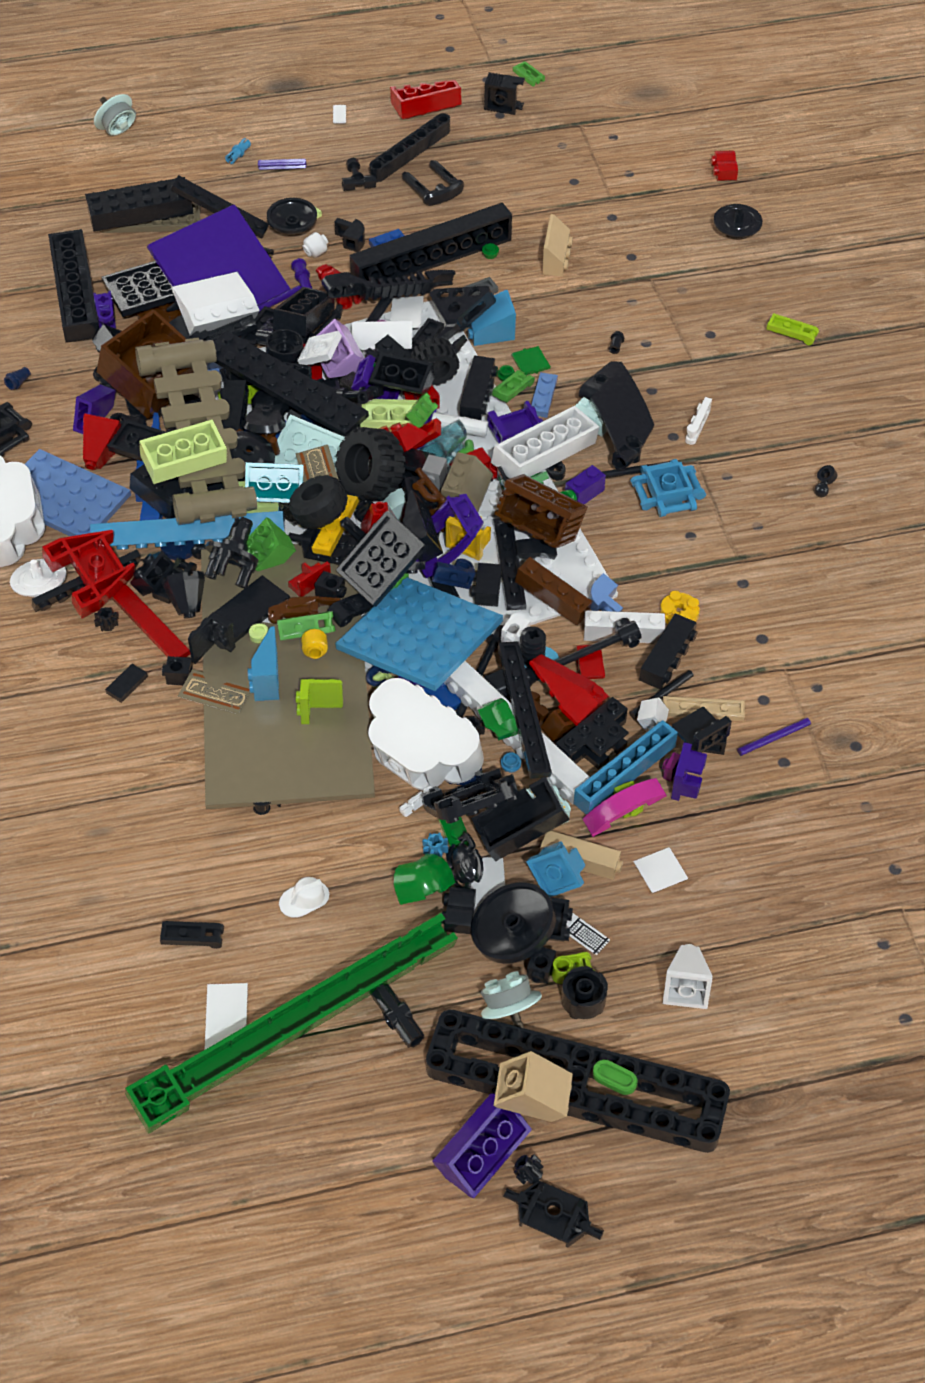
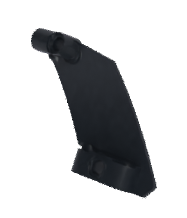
[579,361,655,471]

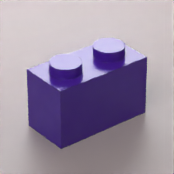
[565,465,606,504]

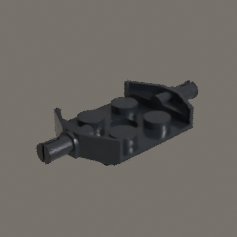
[288,528,359,565]
[503,1180,604,1248]

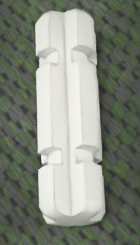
[399,786,432,817]

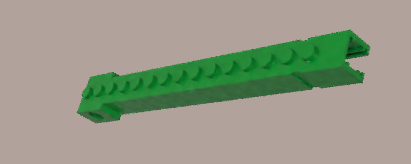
[125,913,458,1134]

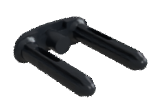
[402,160,464,206]

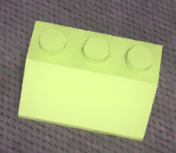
[360,399,417,429]

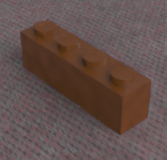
[515,557,592,626]

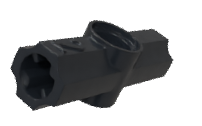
[372,984,424,1048]

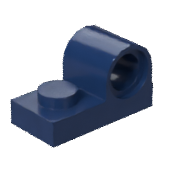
[432,558,475,589]

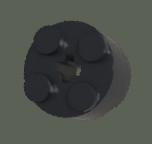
[561,966,608,1019]

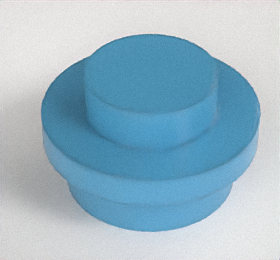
[501,752,521,772]

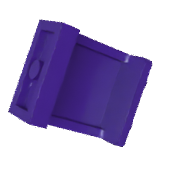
[351,355,402,399]
[487,401,543,444]

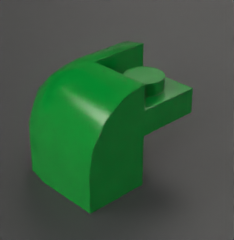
[394,854,456,905]

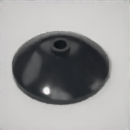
[267,198,317,234]
[229,431,275,482]

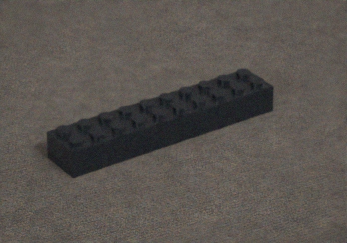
[350,202,512,284]

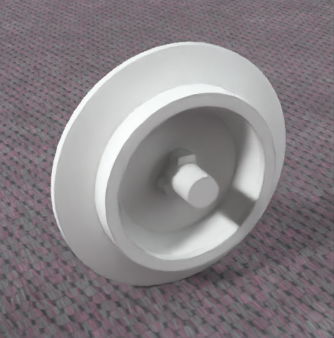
[10,559,66,597]

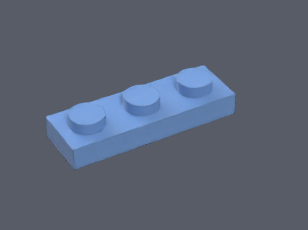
[531,372,558,418]

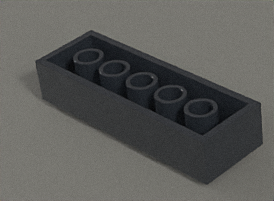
[85,177,193,232]

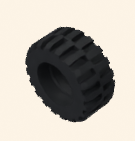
[335,427,405,501]

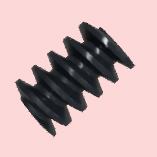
[520,626,546,668]

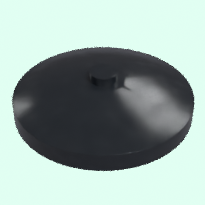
[471,882,556,964]

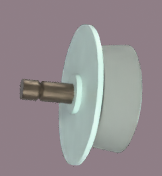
[94,94,136,136]

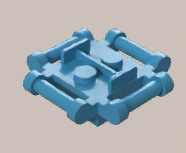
[630,459,706,517]

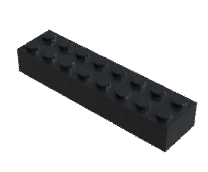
[48,229,99,343]

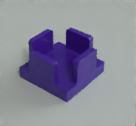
[671,742,707,801]

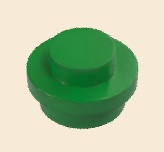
[482,243,499,259]
[497,365,515,381]

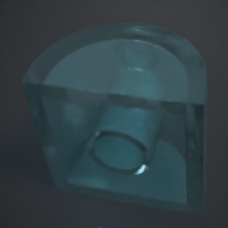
[420,419,467,463]

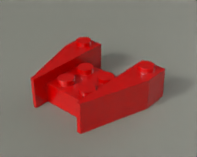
[42,530,135,619]

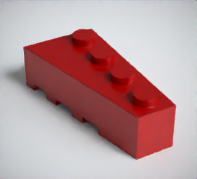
[390,80,462,119]

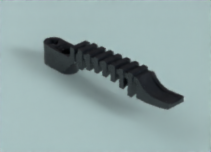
[322,270,455,301]

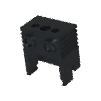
[484,72,525,115]

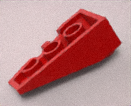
[529,654,609,726]

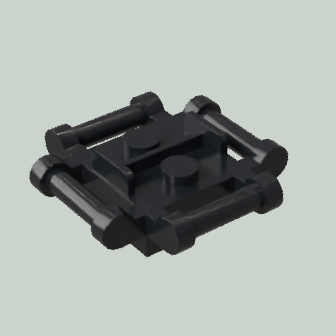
[0,402,32,457]

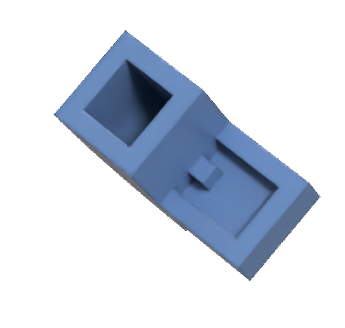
[588,573,623,612]

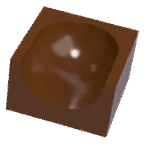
[96,309,193,419]

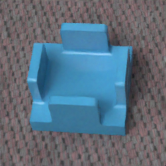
[526,841,585,897]

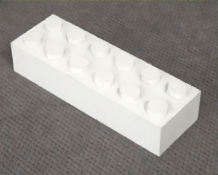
[491,406,600,479]

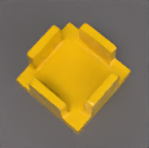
[446,515,491,561]

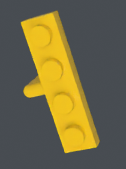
[312,495,359,556]

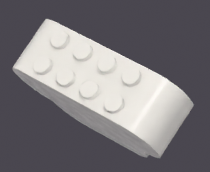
[0,456,45,567]
[368,678,484,791]

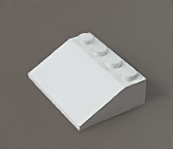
[172,272,259,335]

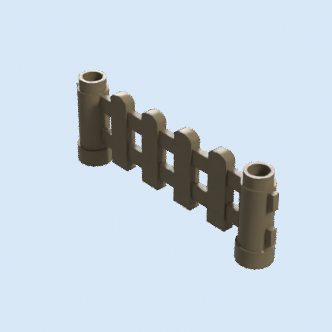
[135,338,257,525]

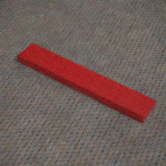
[111,584,190,657]

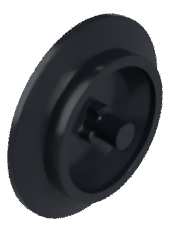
[714,204,763,238]

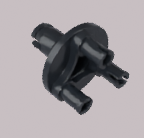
[204,516,259,589]

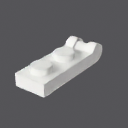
[685,397,712,445]

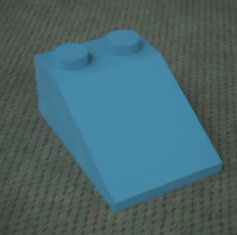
[248,626,279,701]

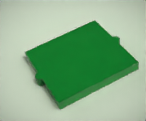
[511,346,550,375]

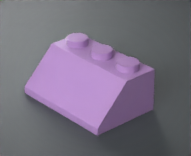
[316,319,365,378]

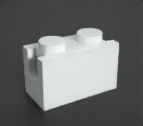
[501,613,531,649]

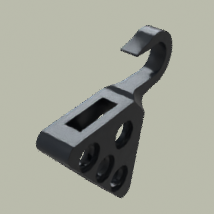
[430,286,496,354]

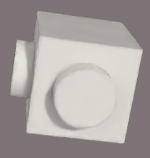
[637,698,669,732]

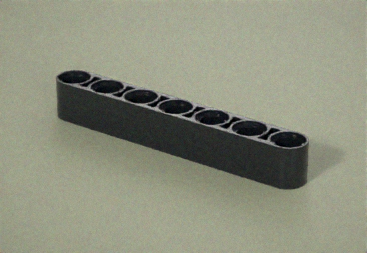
[369,113,450,182]

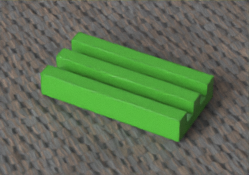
[513,61,545,87]

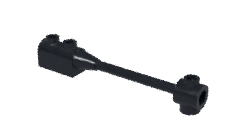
[484,618,642,701]

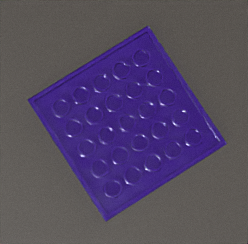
[147,204,290,332]

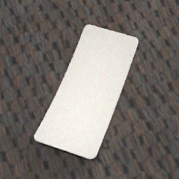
[333,105,346,123]

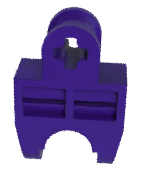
[93,291,116,328]

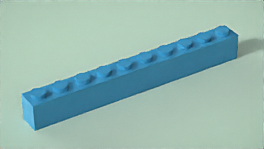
[90,511,286,550]

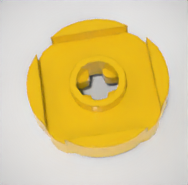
[660,591,700,624]

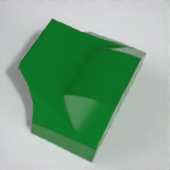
[478,698,518,741]

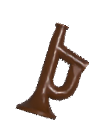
[412,467,447,510]

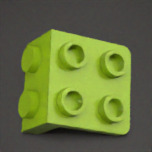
[296,679,343,724]

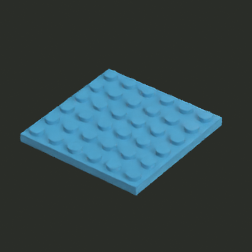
[336,577,503,691]

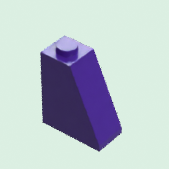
[73,385,115,434]

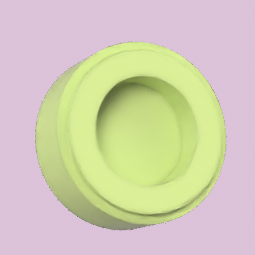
[249,623,269,643]

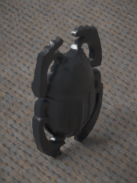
[446,833,484,889]

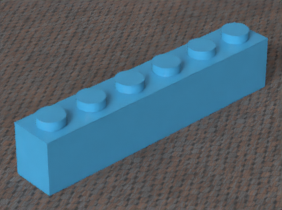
[574,720,678,815]

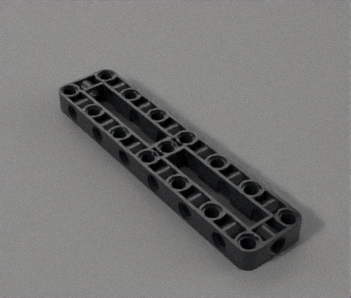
[426,1009,730,1153]

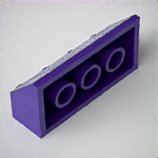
[432,1094,532,1198]

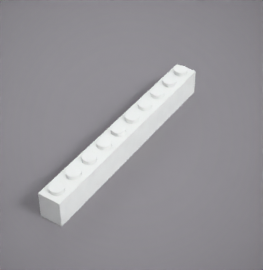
[444,661,590,805]

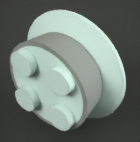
[481,971,542,1028]

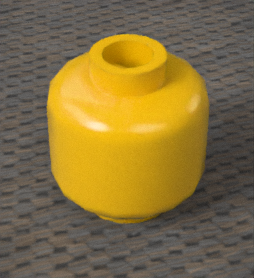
[301,629,328,659]

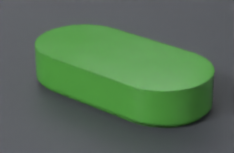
[593,1060,637,1095]

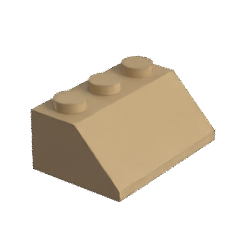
[543,214,573,277]

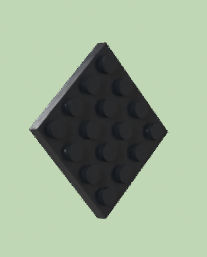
[101,261,176,317]

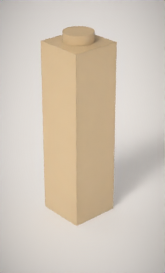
[540,831,623,880]

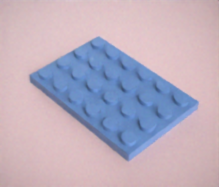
[25,449,131,536]

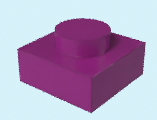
[662,752,680,782]

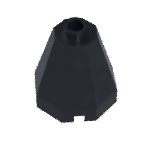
[161,571,205,619]

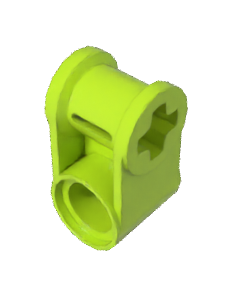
[551,952,595,984]

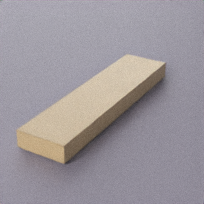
[663,696,745,721]

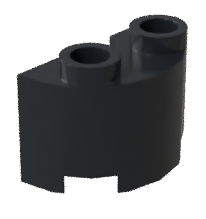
[549,897,573,942]

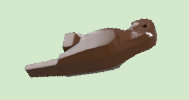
[268,596,341,624]

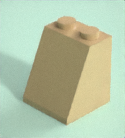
[494,1051,573,1122]

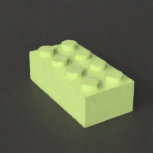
[139,420,227,484]

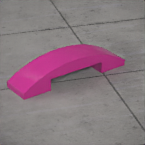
[583,778,667,837]

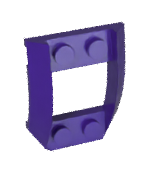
[416,494,484,578]

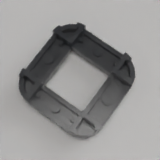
[421,768,518,824]

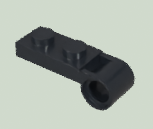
[327,593,374,628]

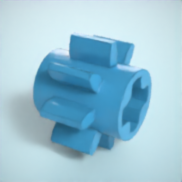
[423,833,448,857]

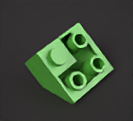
[247,517,296,571]

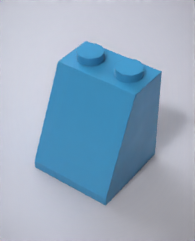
[467,290,516,346]

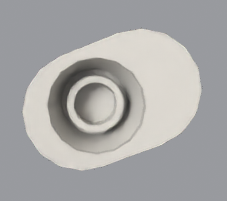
[279,877,329,918]

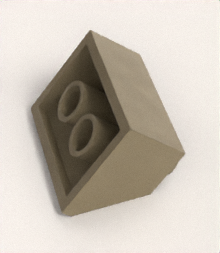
[441,452,493,512]

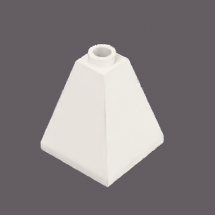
[663,944,712,1009]

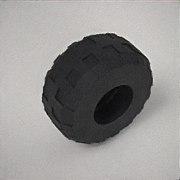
[289,475,348,529]

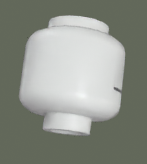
[302,232,328,258]

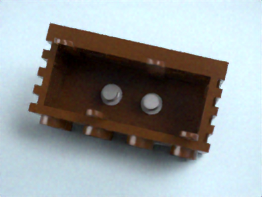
[494,474,588,548]

